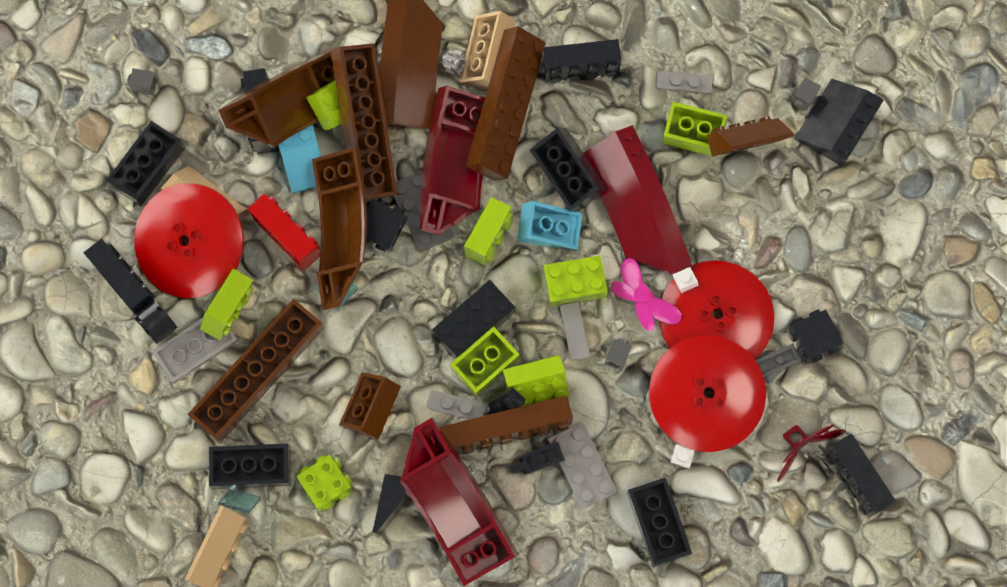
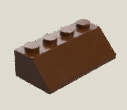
[707,116,794,157]

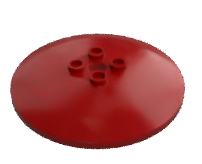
[134,183,244,298]
[659,260,774,359]
[649,335,766,452]

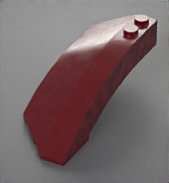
[420,85,485,235]
[584,125,693,275]
[400,418,519,586]

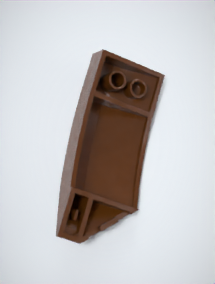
[379,0,443,129]
[218,49,335,147]
[312,147,367,310]

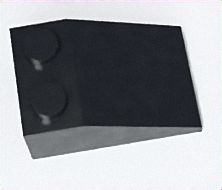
[372,474,411,538]

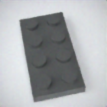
[393,170,455,253]

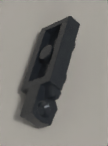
[483,387,526,416]
[510,442,566,475]

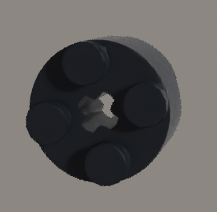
[132,298,178,344]

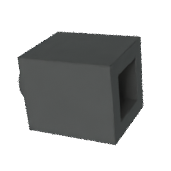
[127,68,158,96]
[791,77,821,110]
[604,338,632,370]

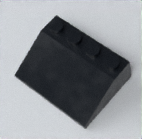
[794,79,884,167]

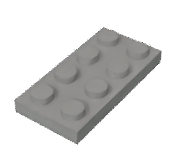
[152,318,238,384]
[548,422,618,510]

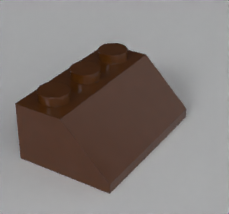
[339,372,401,440]

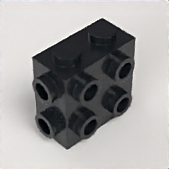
[366,198,408,252]
[788,309,844,364]

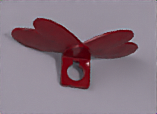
[777,424,846,482]

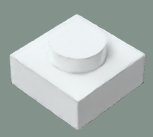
[673,267,699,293]
[670,444,695,469]

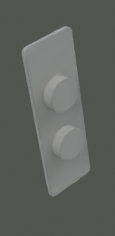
[656,71,713,94]
[560,302,590,360]
[426,390,487,420]

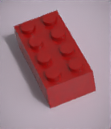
[247,193,320,271]

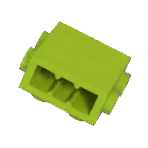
[296,455,353,512]

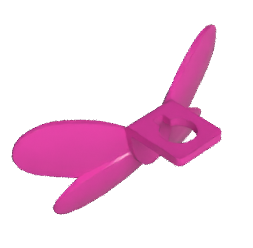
[611,258,681,331]

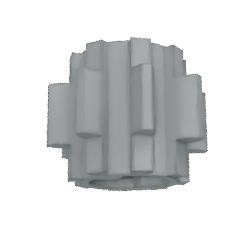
[442,49,467,74]

